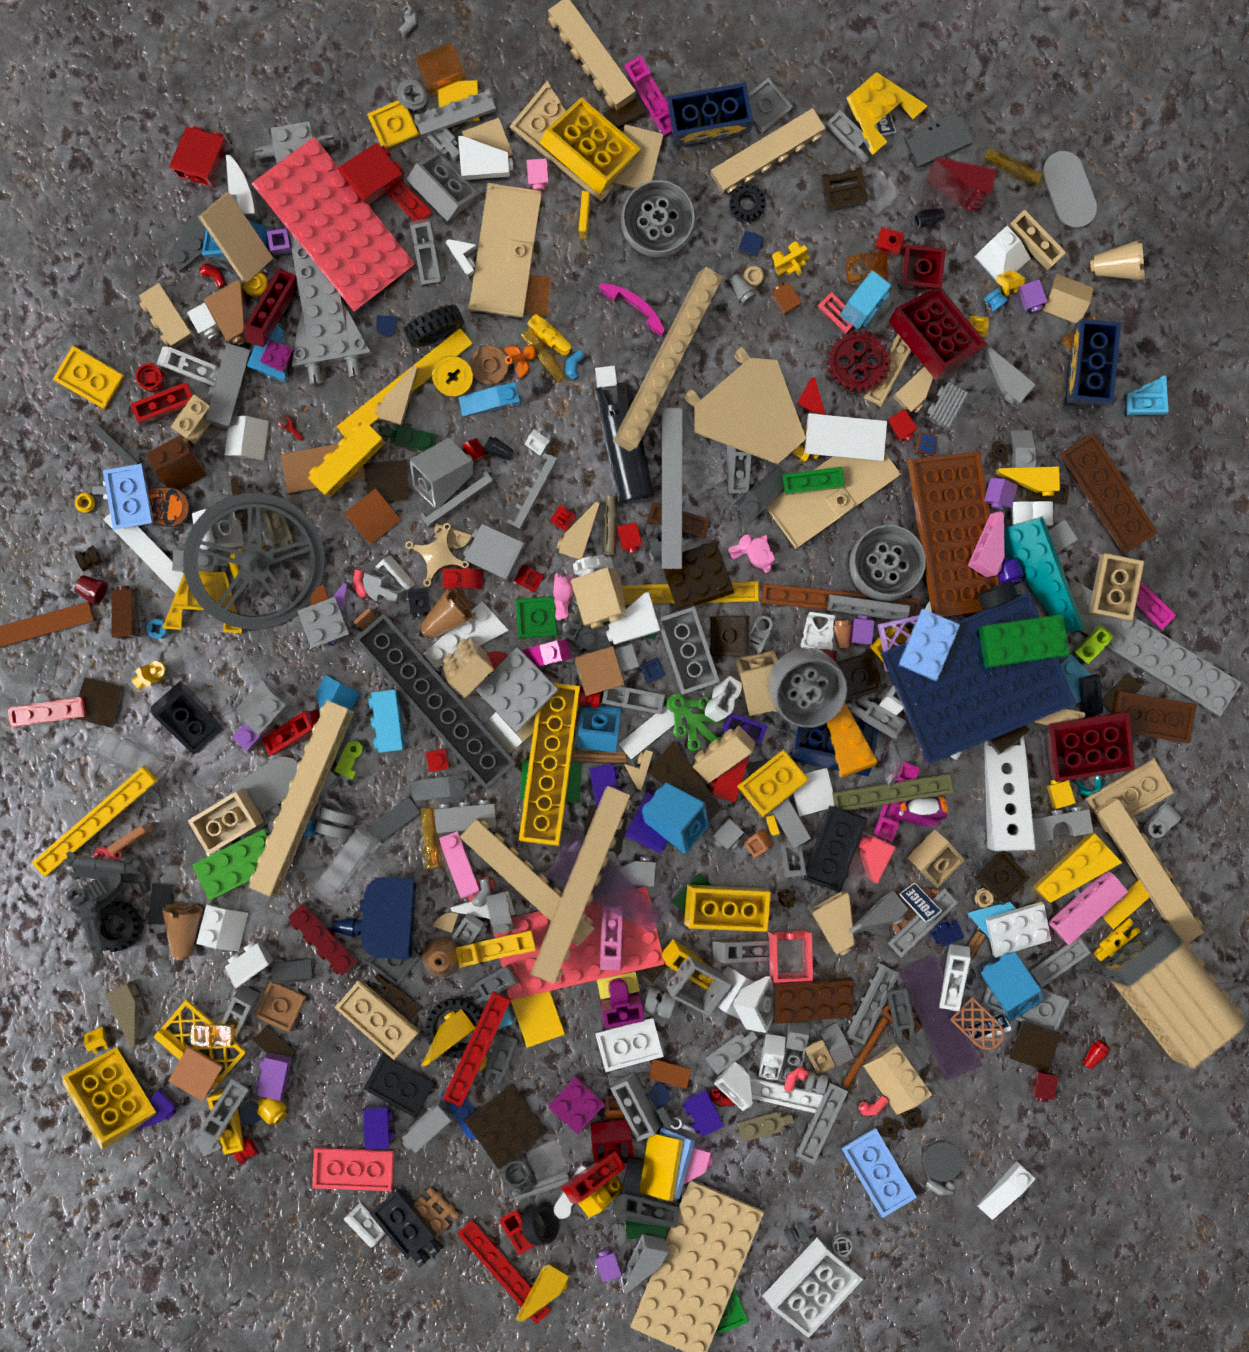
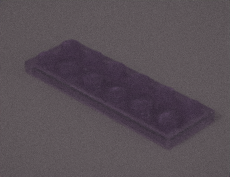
[898,954,983,1081]

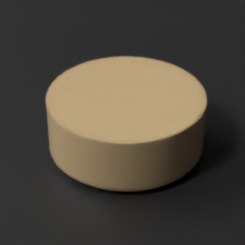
[744,266,764,287]

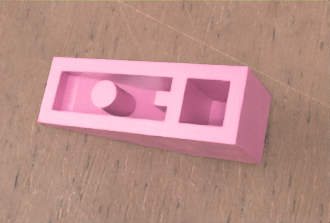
[968,511,1004,577]
[439,831,480,899]
[600,905,623,971]

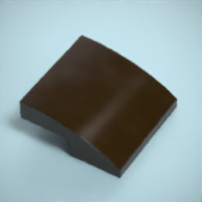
[74,677,124,728]

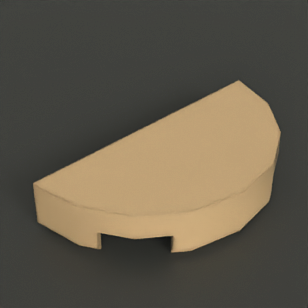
[434,523,473,549]

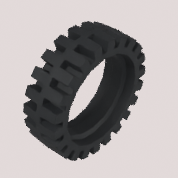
[404,304,464,348]
[426,998,482,1059]

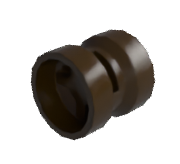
[75,546,102,572]

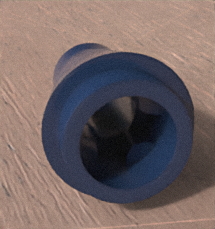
[331,918,361,937]

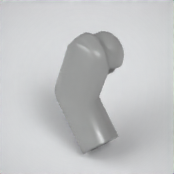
[398,5,417,36]
[472,878,492,907]
[926,1178,957,1196]

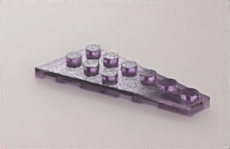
[546,824,662,933]

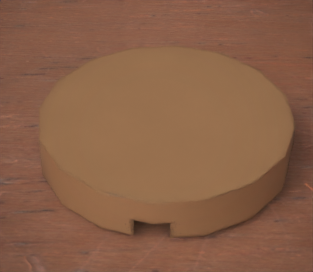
[469,345,509,386]

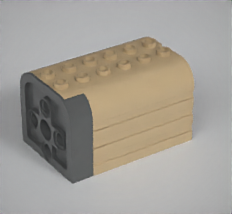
[1099,922,1246,1069]

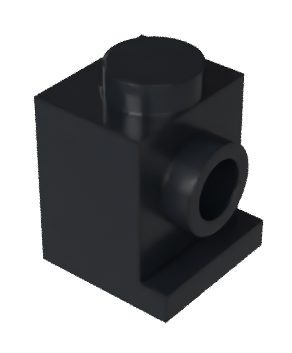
[407,588,431,618]

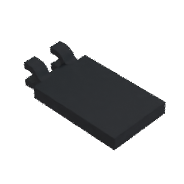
[369,1188,444,1268]

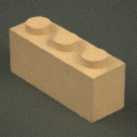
[1008,210,1066,271]
[139,283,194,349]
[693,726,755,784]

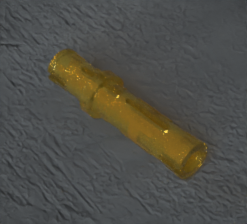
[984,147,1043,185]
[521,328,567,383]

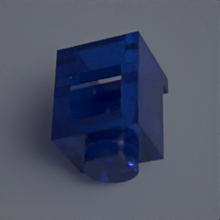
[931,918,965,947]

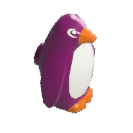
[895,796,948,827]

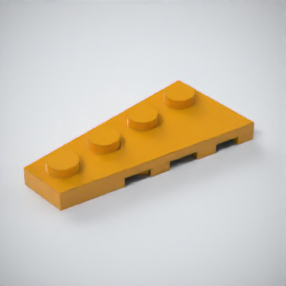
[827,701,877,778]

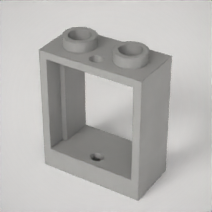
[666,956,732,1016]
[402,1099,453,1153]

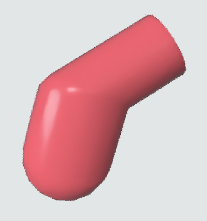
[352,570,370,598]
[93,846,122,860]
[784,1067,809,1092]
[858,1096,889,1116]

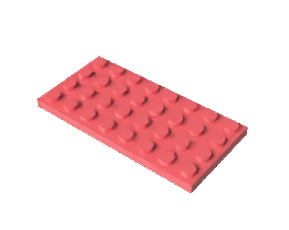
[252,137,415,312]
[493,886,665,1000]

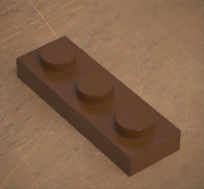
[647,502,710,539]

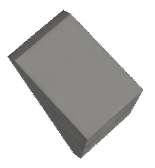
[781,844,806,877]
[819,1022,854,1067]

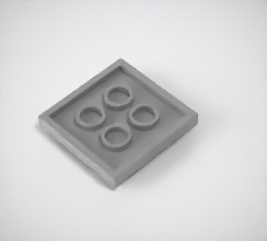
[476,647,560,732]

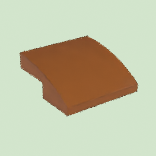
[345,488,402,545]

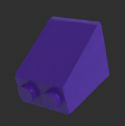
[625,790,667,854]

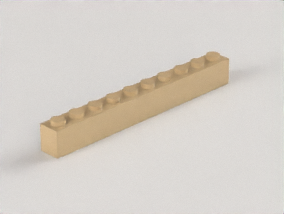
[612,267,723,452]
[249,700,354,898]
[530,786,631,984]

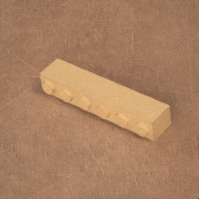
[548,0,636,110]
[710,108,825,194]

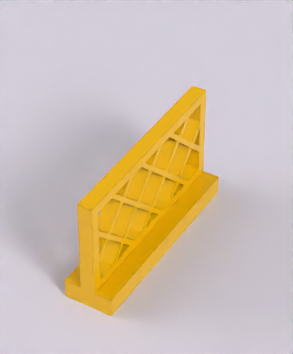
[153,999,247,1090]

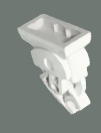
[572,555,614,578]

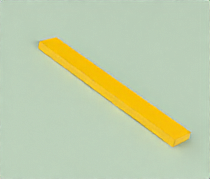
[336,328,473,438]
[622,581,759,605]
[32,765,158,877]

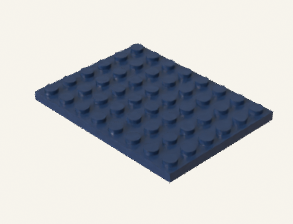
[880,592,1077,765]

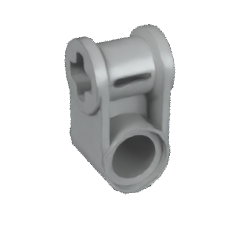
[749,616,773,655]
[1144,802,1182,838]

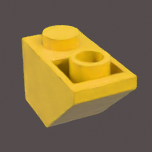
[578,1176,623,1218]

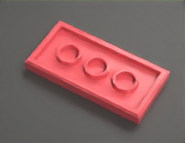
[312,1147,394,1191]

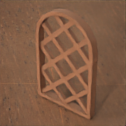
[950,997,1004,1050]

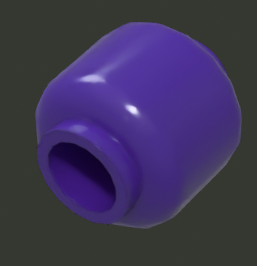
[997,556,1024,586]

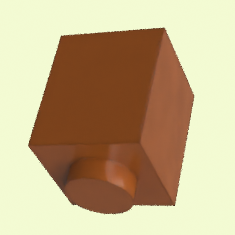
[771,282,802,316]

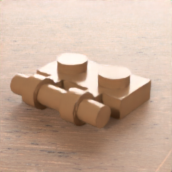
[413,1186,459,1239]

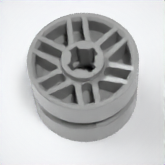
[315,807,356,840]

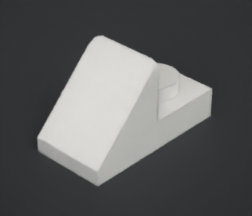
[445,239,477,278]

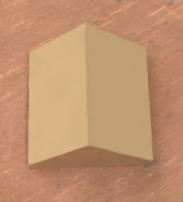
[1042,274,1094,324]

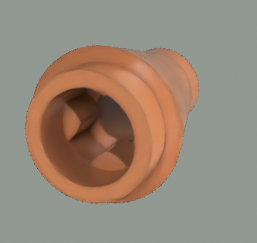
[833,619,853,648]

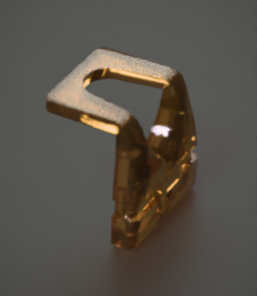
[846,253,888,283]

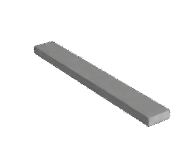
[662,408,682,569]

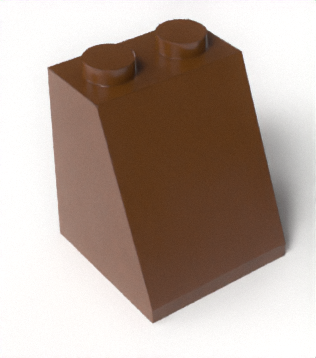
[145,435,208,490]

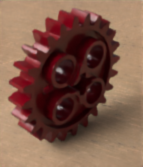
[826,329,891,395]

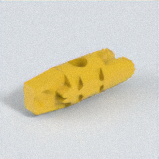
[528,314,571,356]
[1093,918,1141,961]

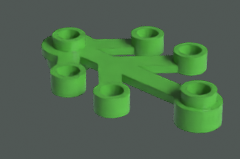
[667,694,724,752]

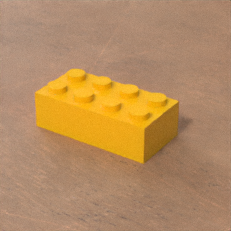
[308,421,386,498]
[684,884,771,932]

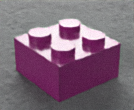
[260,339,294,373]

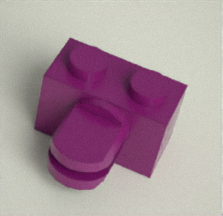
[600,978,644,1029]

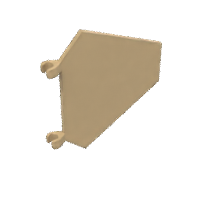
[685,348,806,464]

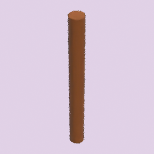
[841,1017,889,1089]

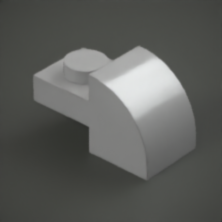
[363,567,406,602]
[486,892,514,934]

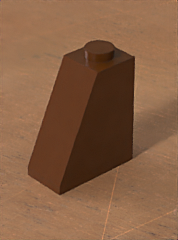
[111,586,140,639]

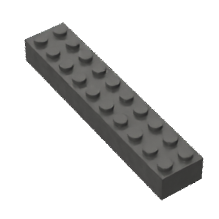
[354,613,517,789]

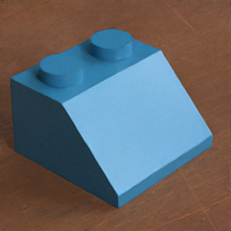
[576,704,621,753]

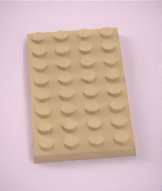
[630,1180,764,1352]

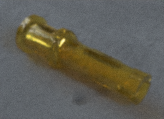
[420,808,442,869]

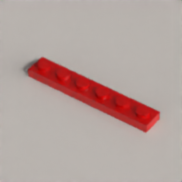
[443,991,511,1107]
[457,1219,551,1324]

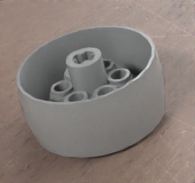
[620,180,696,258]
[849,525,926,602]
[768,648,847,727]

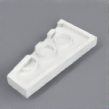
[423,601,509,669]

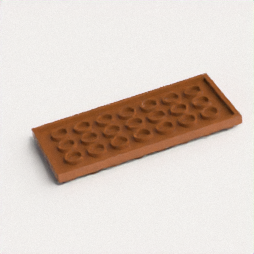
[907,451,1001,617]

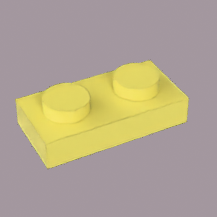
[597,971,640,999]

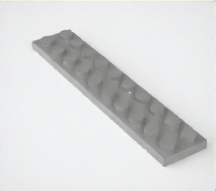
[1068,579,1241,717]

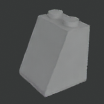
[410,438,474,509]
[463,524,526,582]
[236,679,293,735]

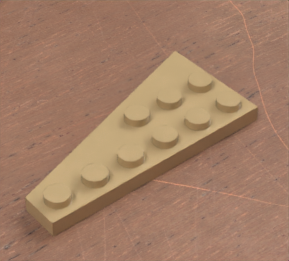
[510,81,614,203]

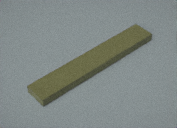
[832,772,954,811]

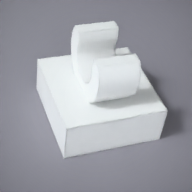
[525,428,551,456]

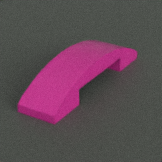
[623,55,671,135]
[598,283,664,337]
[873,761,920,842]

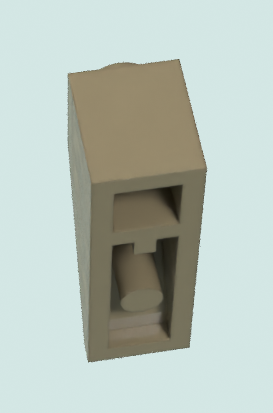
[105,982,139,1048]

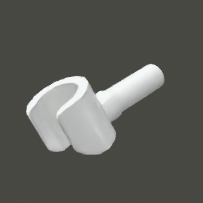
[671,1116,696,1134]

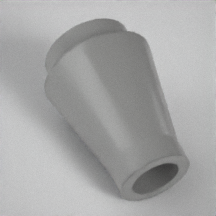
[729,274,756,304]

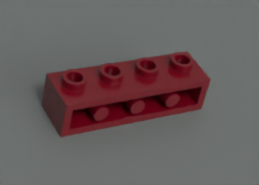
[243,269,297,348]
[288,902,359,975]

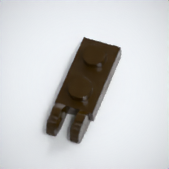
[368,973,422,1022]

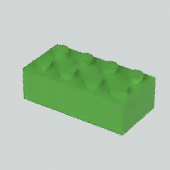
[192,828,270,901]

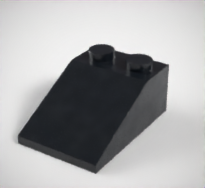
[151,681,223,755]

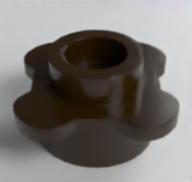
[989,441,1012,463]
[777,889,796,908]
[902,1108,924,1130]
[879,1117,902,1140]

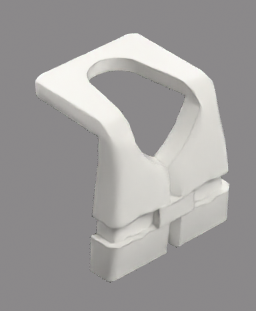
[800,612,836,650]

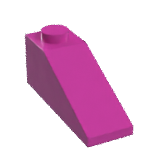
[522,639,572,667]

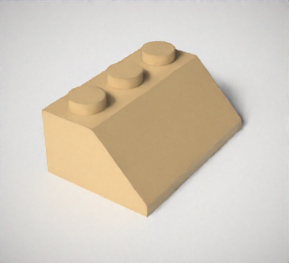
[863,1043,932,1115]

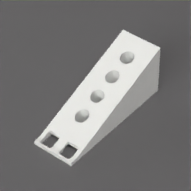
[984,736,1035,851]

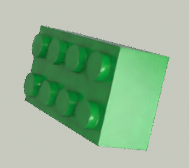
[979,615,1070,669]

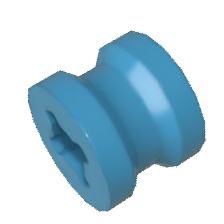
[984,287,1009,312]
[146,619,169,639]
[302,819,318,837]

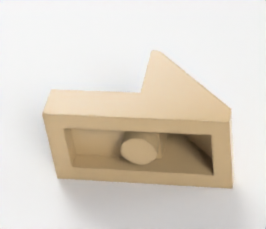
[624,750,653,790]
[805,1039,836,1075]

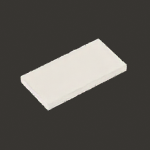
[804,413,887,461]

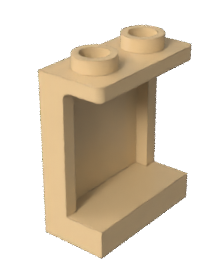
[171,395,210,445]

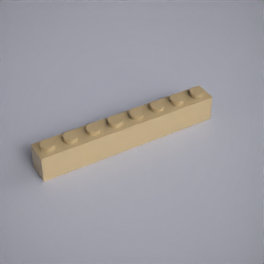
[1094,797,1204,943]
[460,819,594,946]

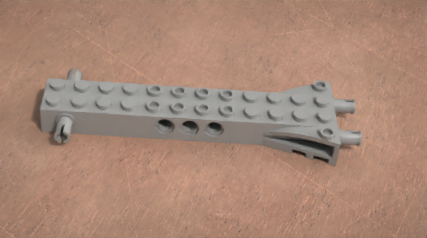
[254,121,373,385]

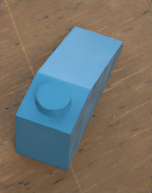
[459,382,521,417]

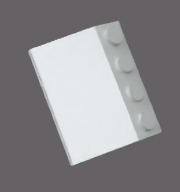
[763,1238,863,1338]

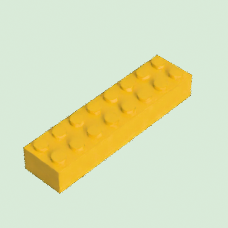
[519,683,581,847]

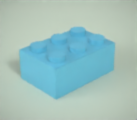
[839,270,891,329]
[368,690,406,753]

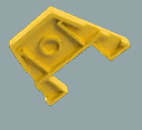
[847,72,928,155]
[163,571,242,633]

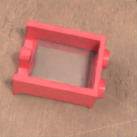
[768,930,813,984]

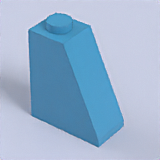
[247,323,288,383]

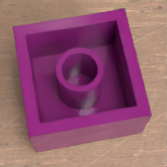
[548,1074,605,1134]

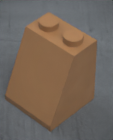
[203,280,249,347]

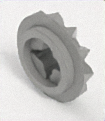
[396,79,428,111]

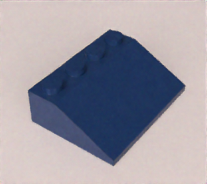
[791,707,878,777]

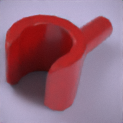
[278,416,303,440]

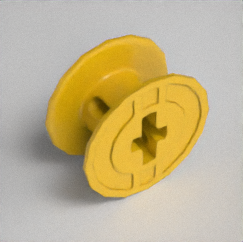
[432,356,473,397]

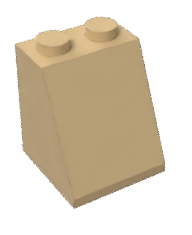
[571,567,627,629]
[735,649,778,716]
[810,890,854,955]

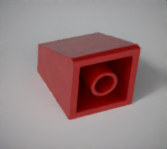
[169,126,228,188]
[337,143,404,205]

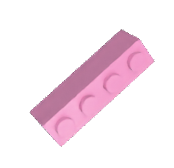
[1048,871,1128,945]

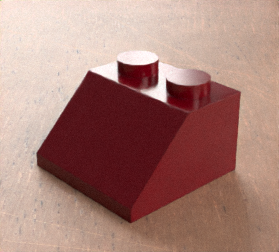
[899,244,946,290]
[590,1119,634,1164]

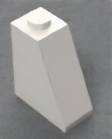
[458,136,513,180]
[606,592,660,646]

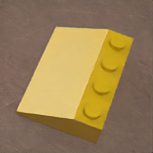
[540,97,641,195]
[62,1047,156,1150]

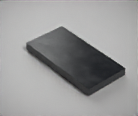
[803,805,867,892]

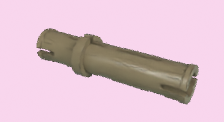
[603,495,619,556]

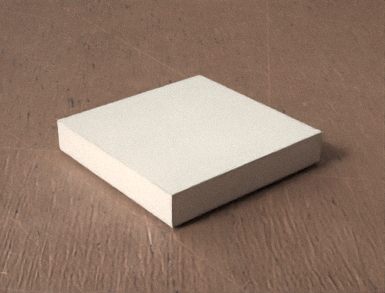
[792,768,834,817]

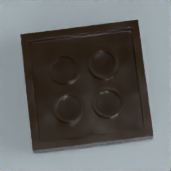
[660,541,735,612]
[463,1084,547,1169]

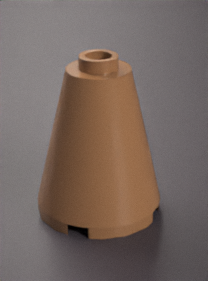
[421,587,476,639]
[162,903,203,960]
[422,937,460,977]

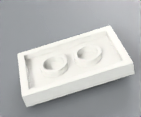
[985,902,1051,957]
[595,1017,663,1072]

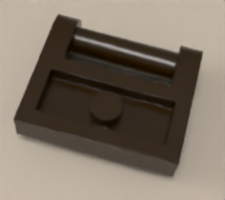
[822,167,868,210]

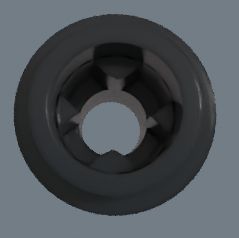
[914,208,945,229]
[483,436,514,460]

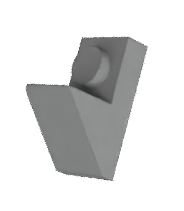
[451,913,485,946]

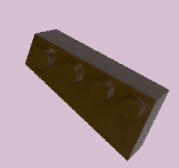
[647,741,721,822]

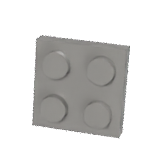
[297,597,350,648]

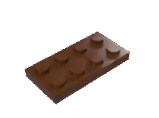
[1114,691,1197,743]
[774,977,854,1024]

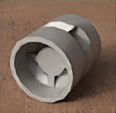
[643,986,676,1019]

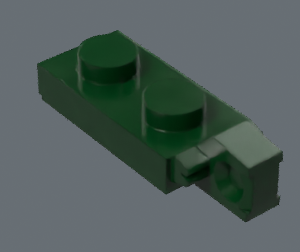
[381,425,438,452]

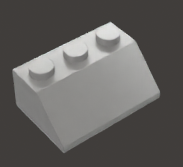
[406,151,480,221]

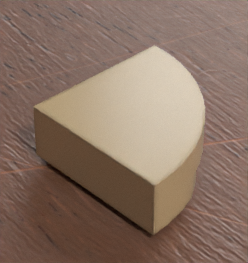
[433,912,459,933]

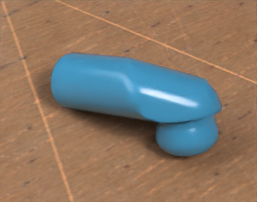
[565,350,585,379]

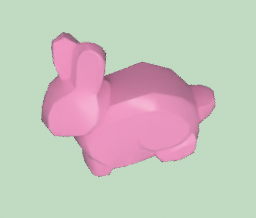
[728,534,775,573]
[553,573,573,621]

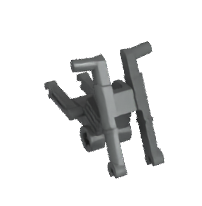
[64,852,150,969]

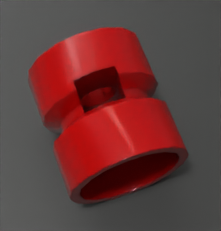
[135,363,167,393]

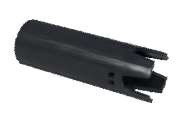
[595,382,654,504]

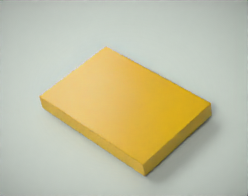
[53,345,125,410]
[737,749,809,818]
[511,991,565,1048]
[639,1133,684,1201]

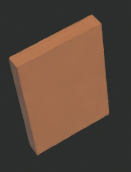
[107,823,157,854]

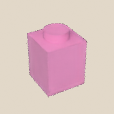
[527,159,549,191]

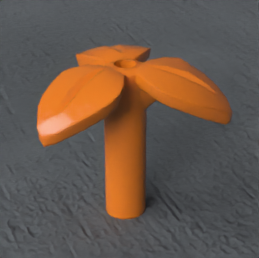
[504,345,536,378]

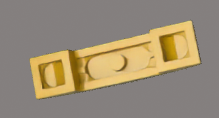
[455,930,536,968]

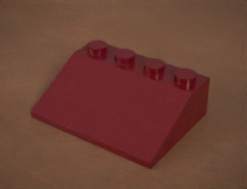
[926,157,997,213]
[888,289,988,381]
[1049,711,1135,782]

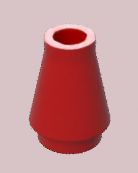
[1083,1039,1111,1070]

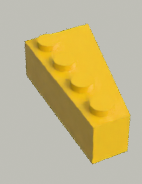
[1033,833,1122,903]

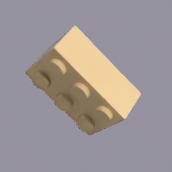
[1088,553,1144,622]
[442,636,493,698]
[188,788,264,855]

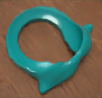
[1075,775,1106,795]

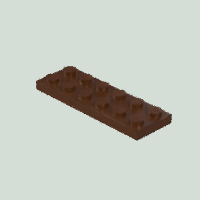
[1059,432,1158,555]

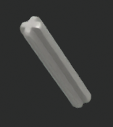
[512,1172,570,1201]

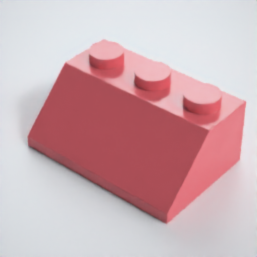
[857,834,895,884]

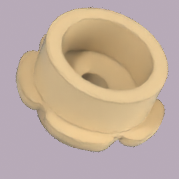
[974,888,994,908]

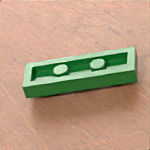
[783,467,845,495]

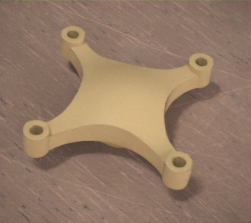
[405,523,469,587]

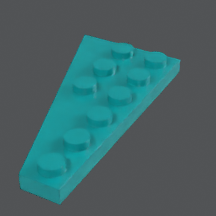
[1004,516,1084,633]

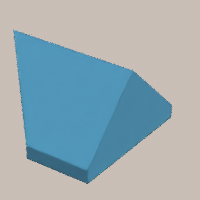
[316,675,361,710]

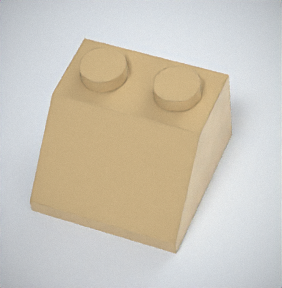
[907,829,965,889]

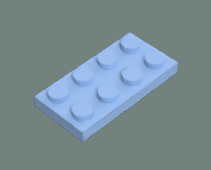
[841,1127,917,1218]

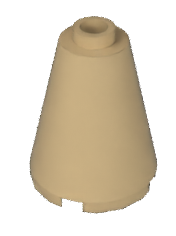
[1090,240,1145,280]

